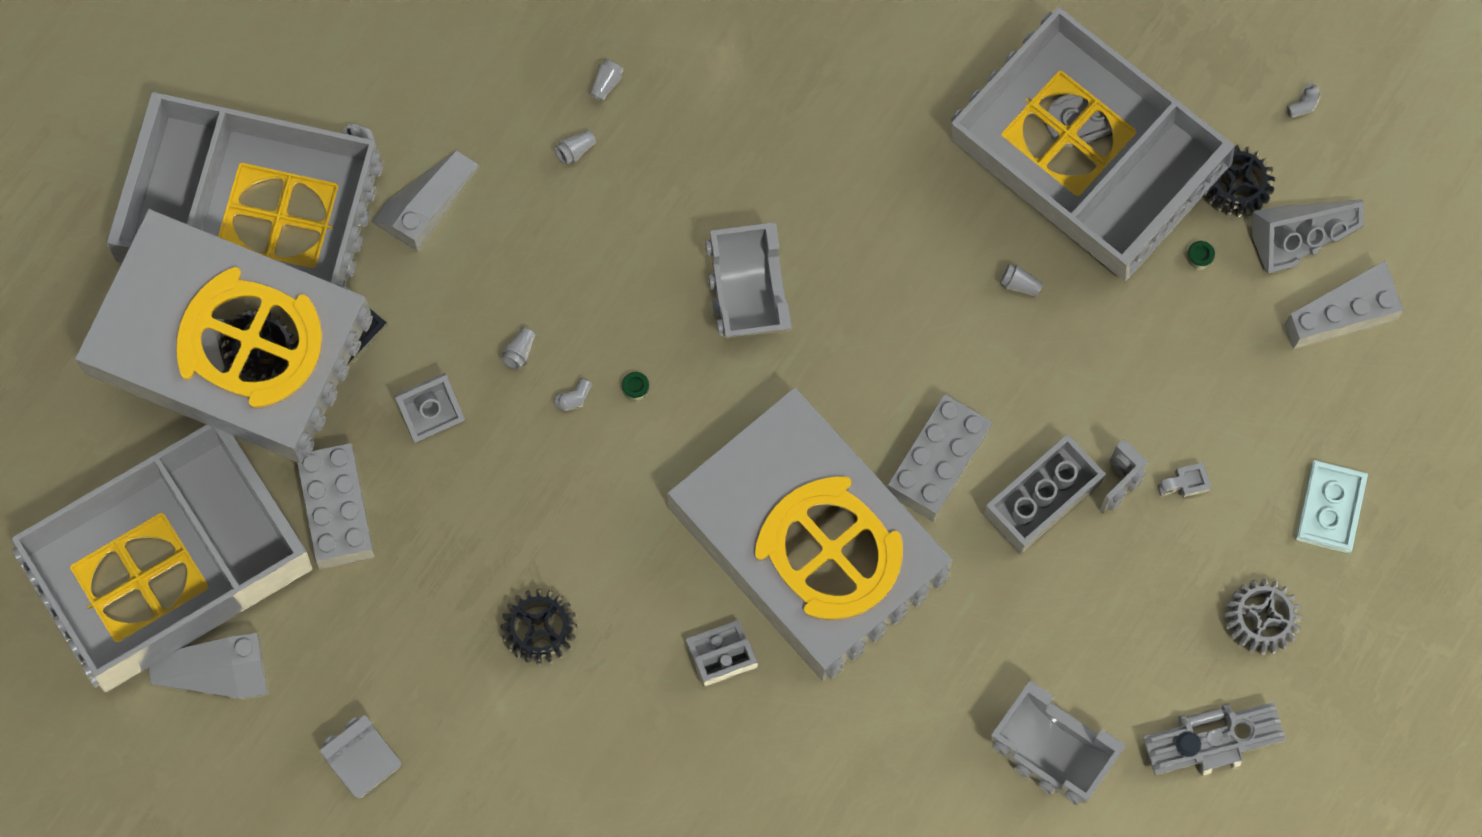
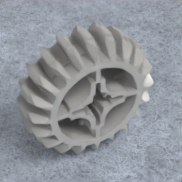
[1225,579,1302,655]

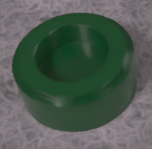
[1187,241,1215,269]
[622,372,649,401]

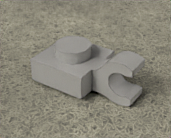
[1158,462,1211,497]

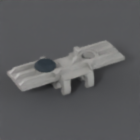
[1143,702,1286,776]

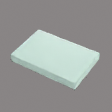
[1296,460,1368,554]

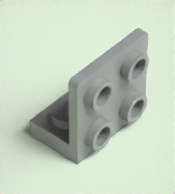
[1099,439,1148,513]

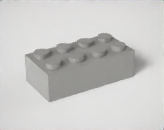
[887,394,993,522]
[983,434,1106,554]
[297,443,375,569]

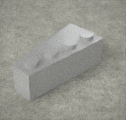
[1285,261,1403,349]

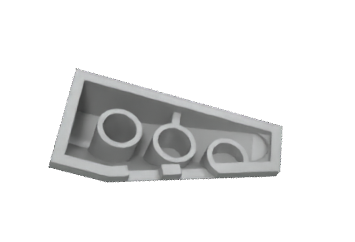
[372,151,479,251]
[1252,200,1364,273]
[149,633,268,699]

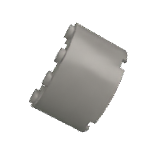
[705,222,792,339]
[991,680,1126,806]

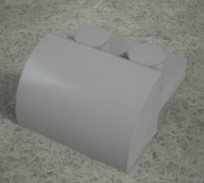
[686,620,758,687]

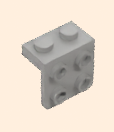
[319,715,401,799]

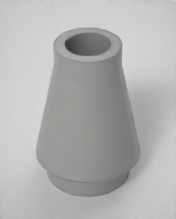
[589,59,624,101]
[554,130,596,165]
[1000,264,1043,297]
[501,328,536,370]

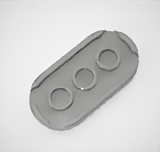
[1046,94,1113,147]

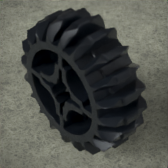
[1204,145,1275,218]
[221,309,297,382]
[501,589,577,665]

